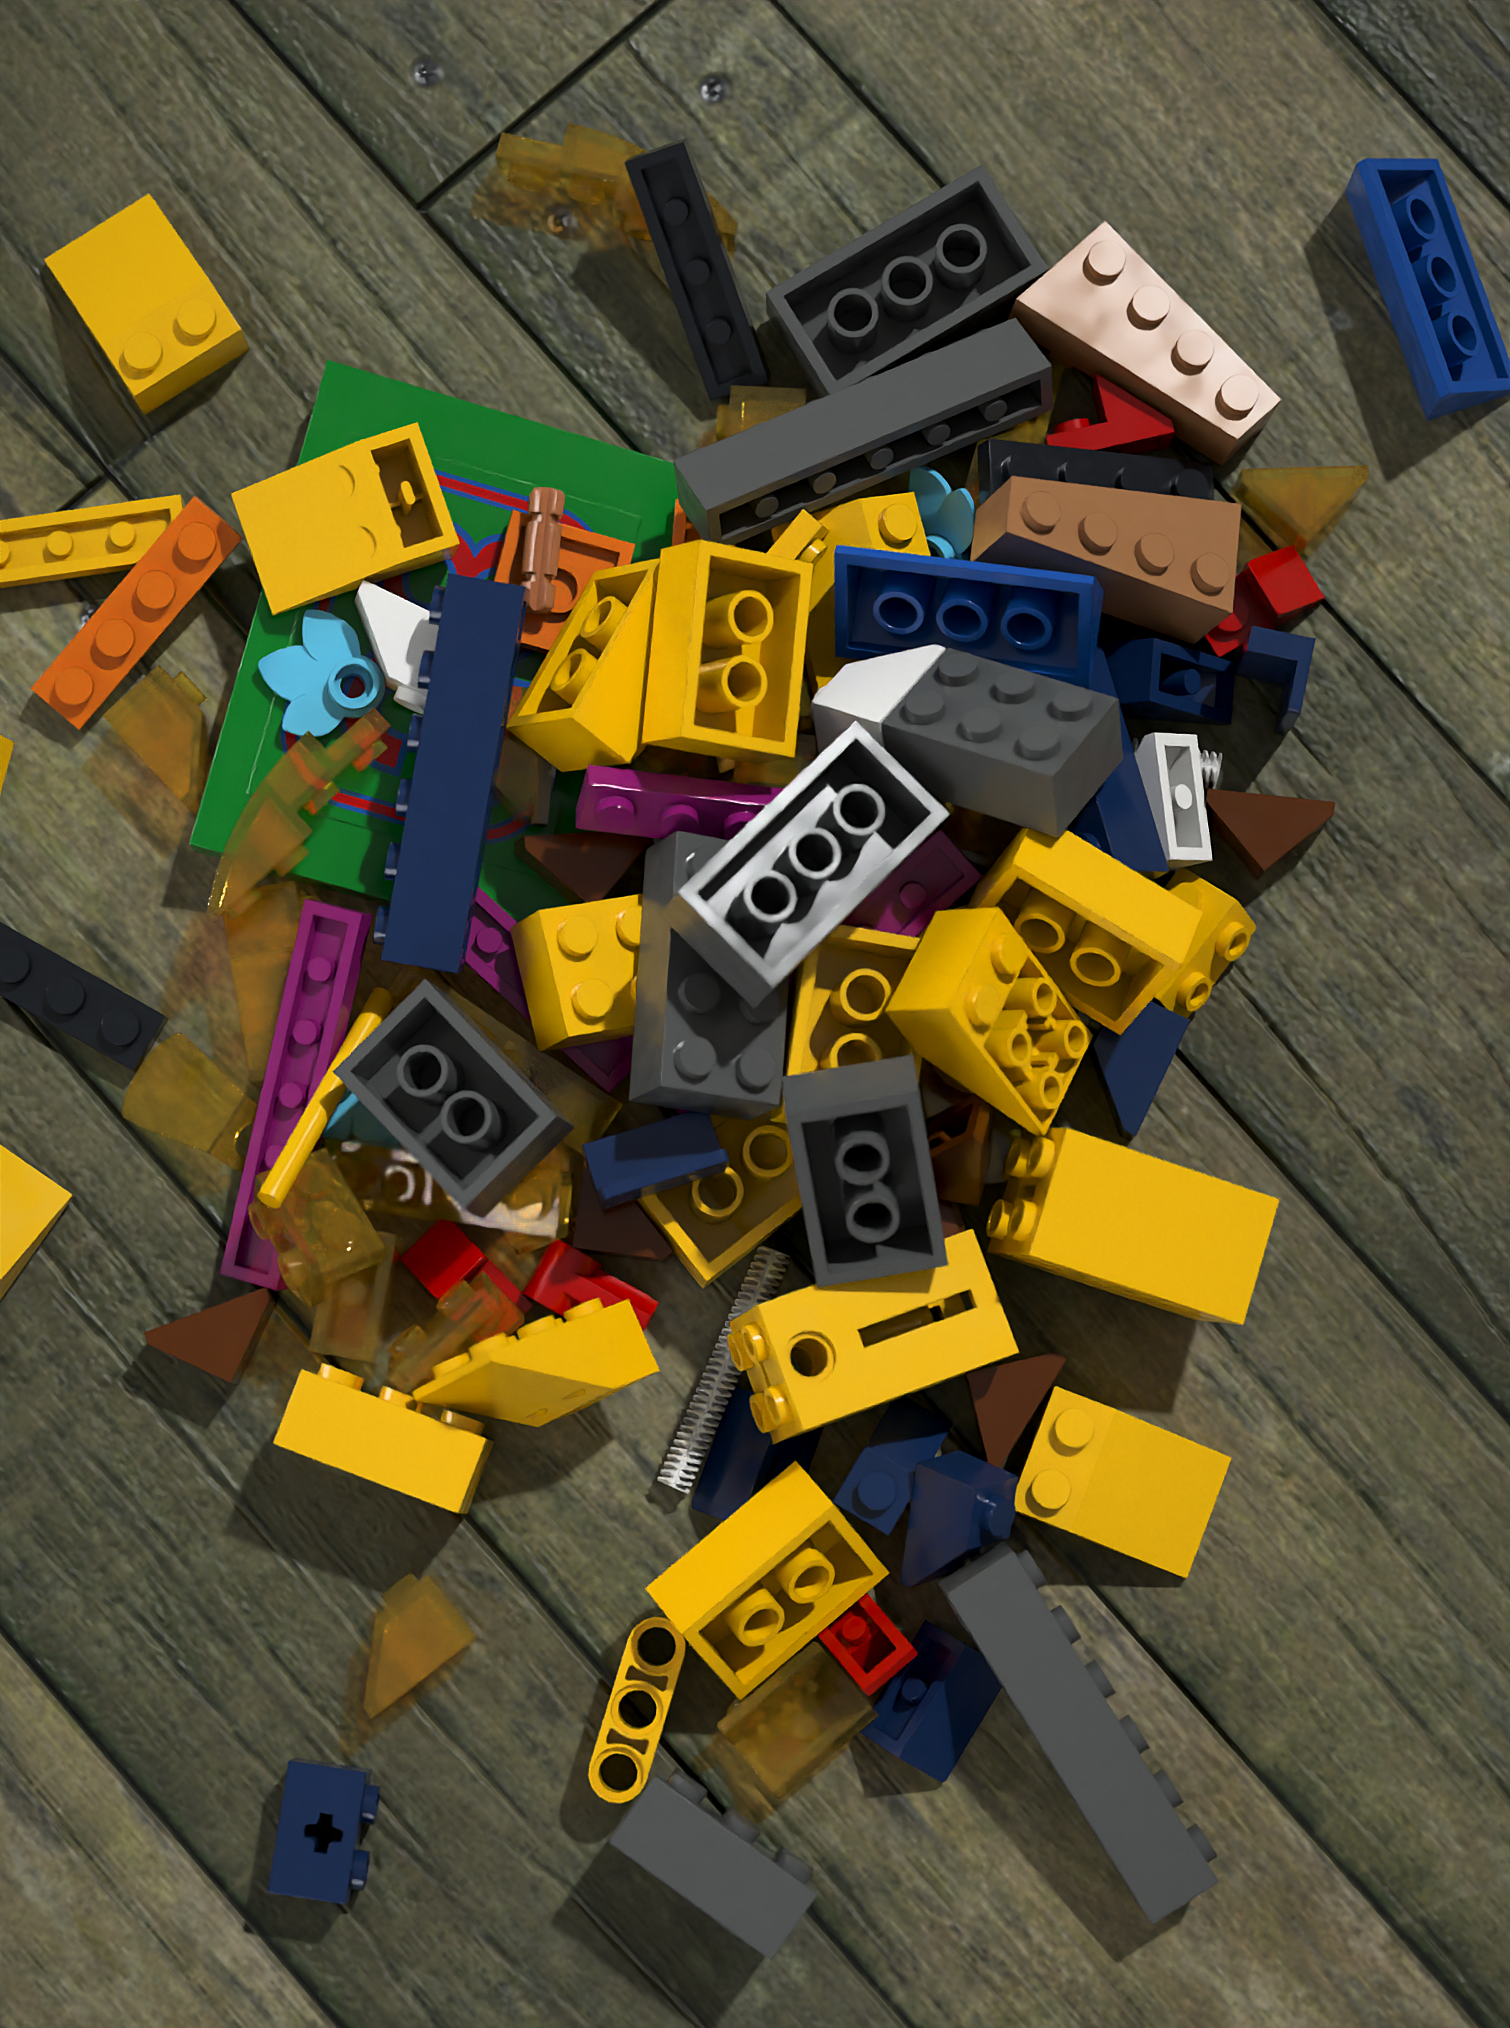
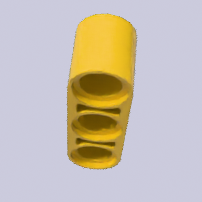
[588,1616,687,1803]

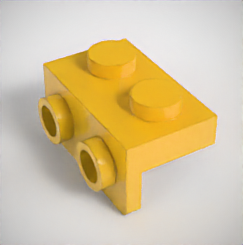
[1152,867,1256,1018]

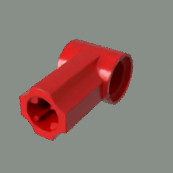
[521,1237,660,1333]

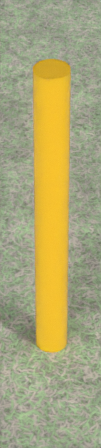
[257,987,396,1208]

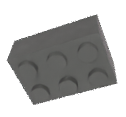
[881,648,1123,838]
[332,979,575,1219]
[781,1055,949,1287]
[608,1768,818,1960]

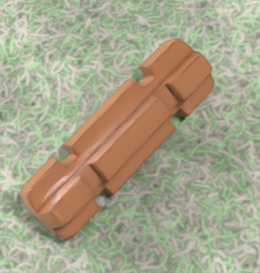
[520,487,565,614]

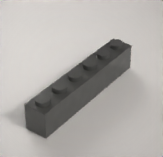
[673,317,1053,546]
[938,1541,1219,1924]

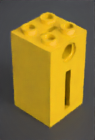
[986,1128,1280,1325]
[727,1229,1019,1445]

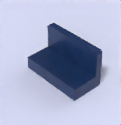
[1235,626,1315,736]
[582,1111,729,1210]
[691,1388,824,1520]
[858,1620,1002,1782]

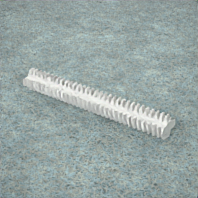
[657,1245,790,1494]

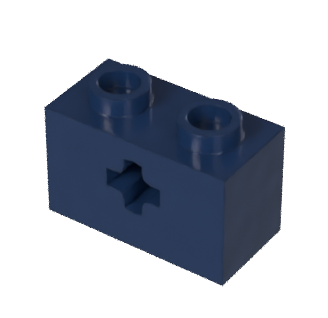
[268,1758,381,1904]

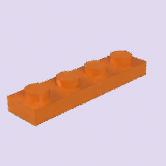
[30,496,245,730]

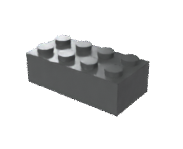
[766,164,1049,399]
[660,721,949,1009]
[629,831,789,1120]

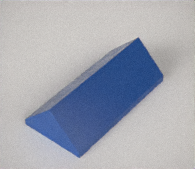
[1345,158,1510,421]
[834,545,1104,689]

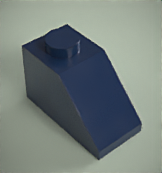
[1102,638,1235,726]
[1087,1001,1190,1142]
[832,1396,953,1536]
[900,1450,1018,1588]

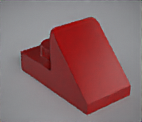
[1043,375,1175,455]
[1201,544,1325,659]
[399,1214,535,1342]
[818,1593,918,1697]

